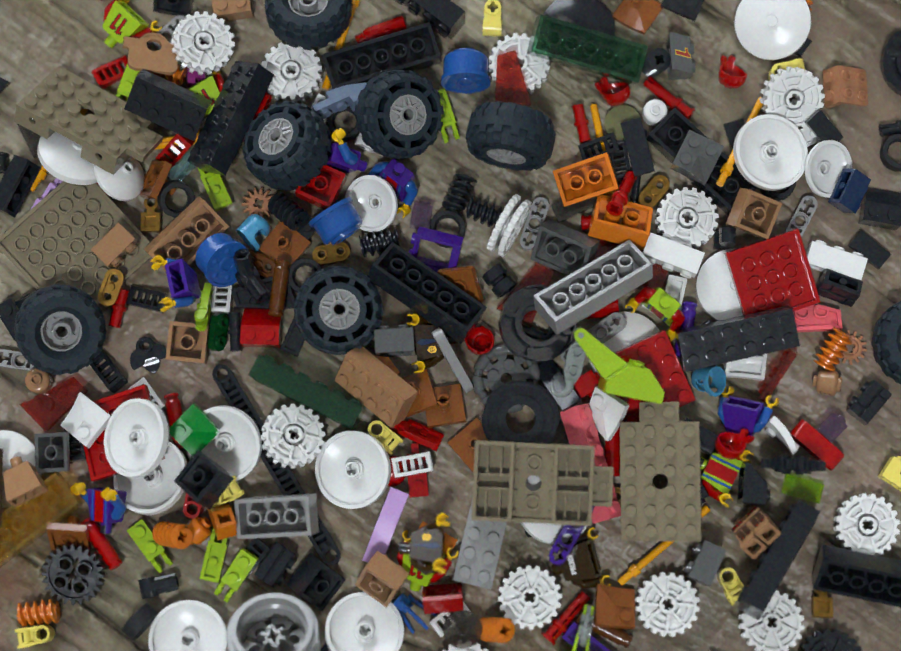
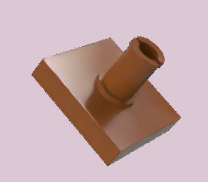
[138,161,177,199]
[259,222,312,268]
[437,266,484,303]
[402,369,438,417]
[425,384,466,428]
[448,418,488,472]
[46,516,92,553]

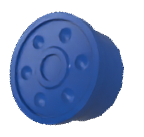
[441,48,491,94]
[308,197,362,246]
[195,233,248,287]

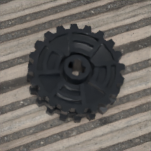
[799,629,862,651]

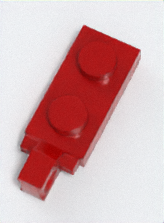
[355,16,407,44]
[389,419,444,451]
[406,443,429,498]

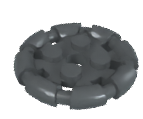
[472,344,541,413]

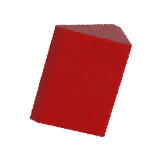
[422,582,464,614]

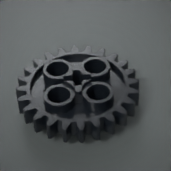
[761,455,826,475]
[41,542,106,605]

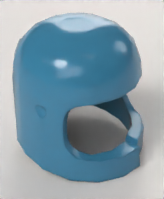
[236,214,270,251]
[691,366,726,397]

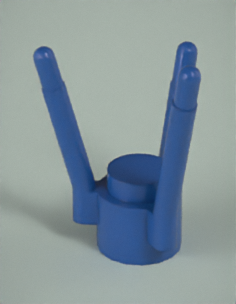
[393,593,438,634]

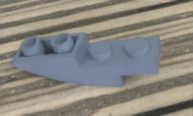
[312,83,367,119]

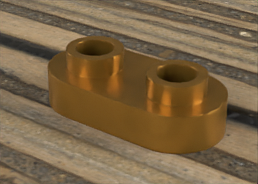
[638,175,670,208]
[312,242,350,265]
[98,269,124,306]

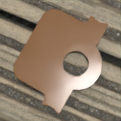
[122,33,178,75]

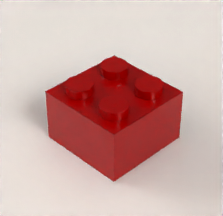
[295,165,347,210]

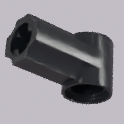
[138,573,179,599]

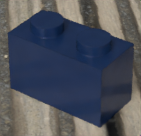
[828,168,871,213]

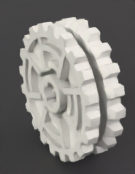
[171,11,235,75]
[489,33,550,97]
[261,42,323,103]
[760,66,825,128]
[655,187,719,249]
[487,194,532,257]
[261,403,325,469]
[833,493,900,556]
[498,565,562,630]
[635,572,700,637]
[738,590,804,651]

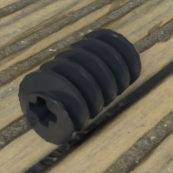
[640,48,671,77]
[442,174,477,217]
[268,192,309,231]
[466,195,502,228]
[359,228,400,257]

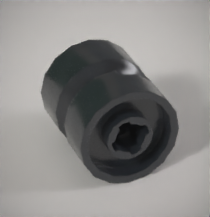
[482,262,517,299]

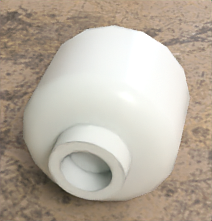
[642,99,668,126]

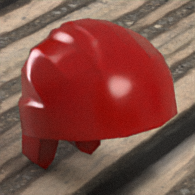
[718,55,747,89]
[595,77,631,106]
[715,429,754,460]

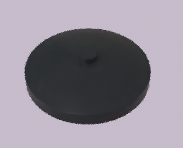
[540,0,615,68]

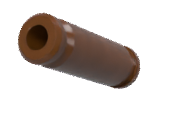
[268,260,290,317]
[576,609,633,648]

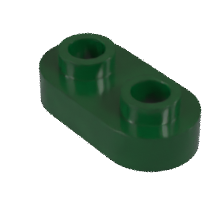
[207,313,229,351]

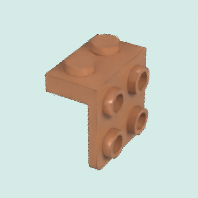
[822,65,868,108]

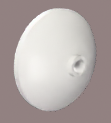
[805,140,852,198]
[94,153,144,201]
[345,175,398,232]

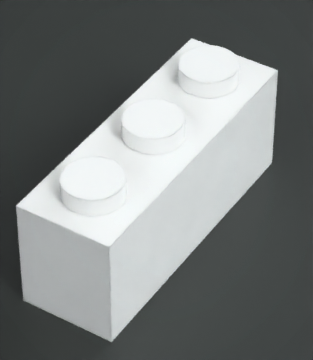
[642,232,705,278]
[806,240,868,281]

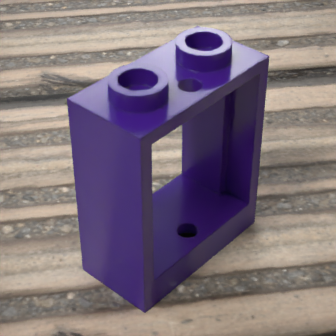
[409,226,464,272]

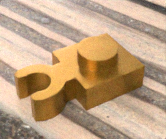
[140,199,161,232]
[811,590,833,619]

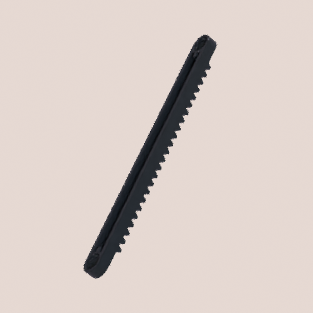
[212,364,341,565]

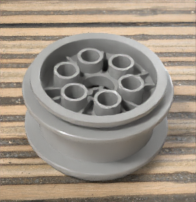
[226,593,321,651]

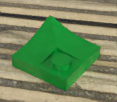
[169,403,220,456]

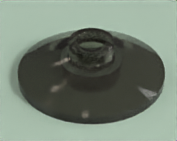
[443,610,482,649]

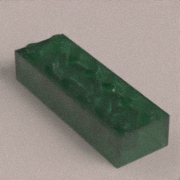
[526,14,648,85]
[248,354,365,431]

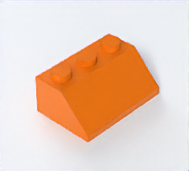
[553,152,619,207]
[588,194,653,250]

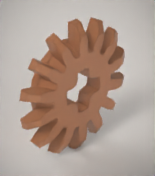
[242,187,273,218]
[837,330,867,365]

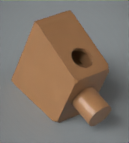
[3,456,48,507]

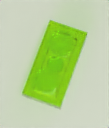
[781,474,824,504]

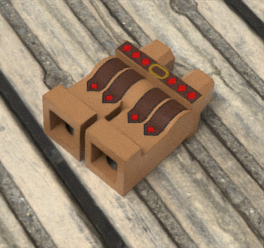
[732,505,781,559]

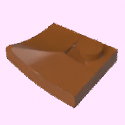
[613,0,663,35]
[595,583,635,629]

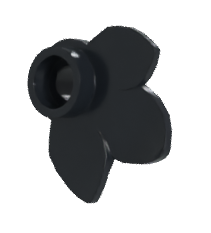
[130,337,166,374]

